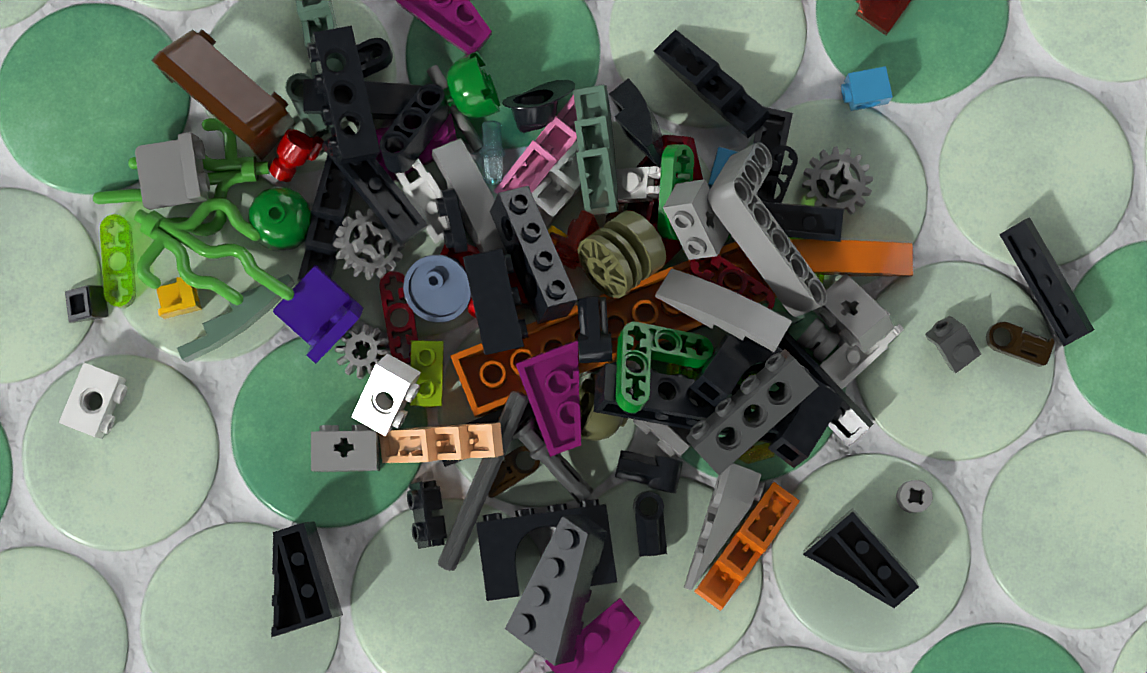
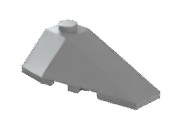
[684,463,765,590]

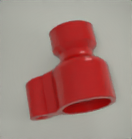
[269,129,324,182]

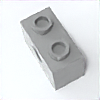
[663,179,730,260]
[819,274,894,353]
[311,424,380,472]

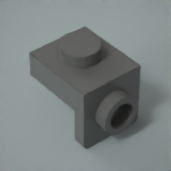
[925,316,981,373]

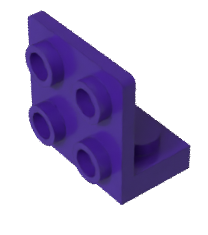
[273,266,364,364]

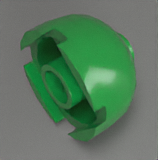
[443,51,500,118]
[248,187,313,251]

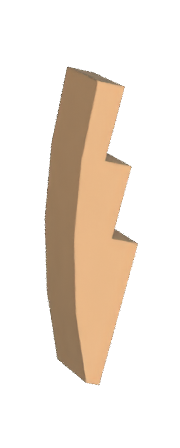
[379,423,504,463]

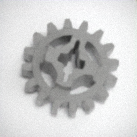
[802,147,873,215]
[333,209,405,280]

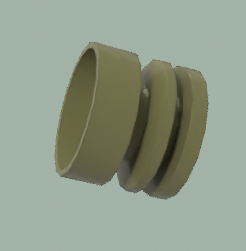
[578,211,666,298]

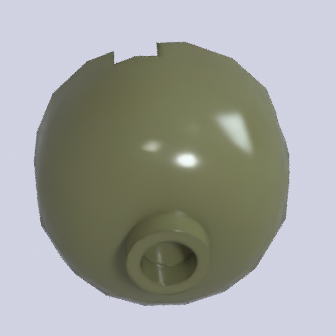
[579,373,628,441]

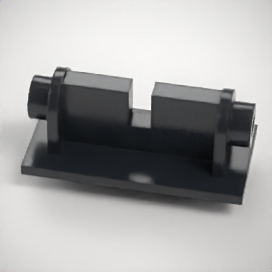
[407,480,447,549]

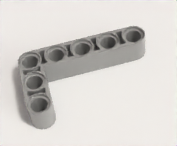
[708,142,827,317]

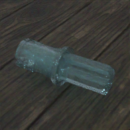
[480,121,505,185]

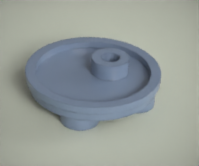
[403,255,471,322]

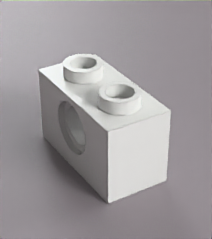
[352,353,421,436]
[59,362,127,439]

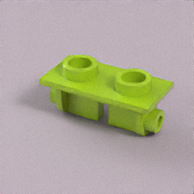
[410,341,444,407]

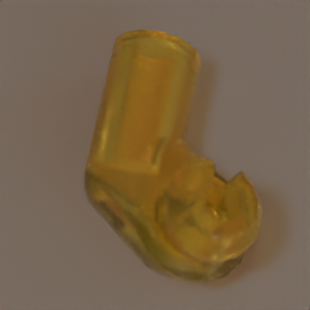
[738,443,775,464]

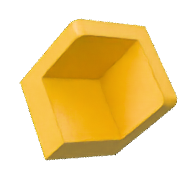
[157,277,202,319]

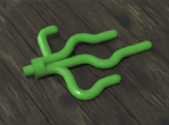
[92,118,270,236]
[134,197,295,305]

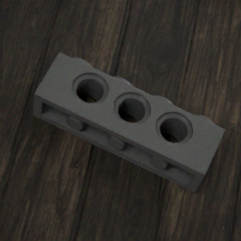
[686,349,819,475]

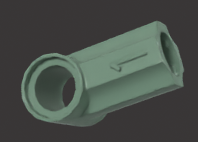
[285,73,330,138]

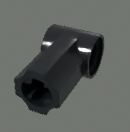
[578,296,612,363]
[615,450,683,494]
[633,491,667,557]

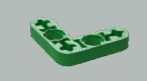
[657,144,731,242]
[616,322,713,413]

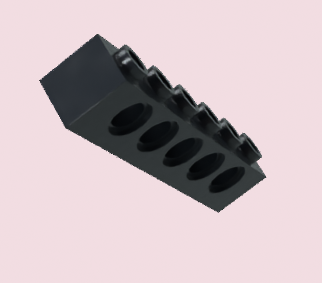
[593,362,787,444]

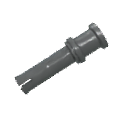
[513,415,594,504]

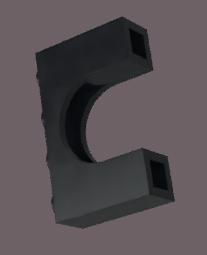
[690,332,844,468]
[476,499,617,601]

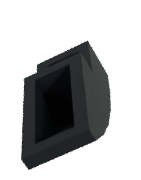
[609,78,664,168]

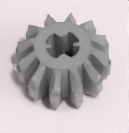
[335,324,391,379]

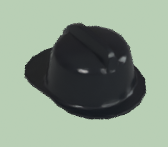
[502,80,575,133]

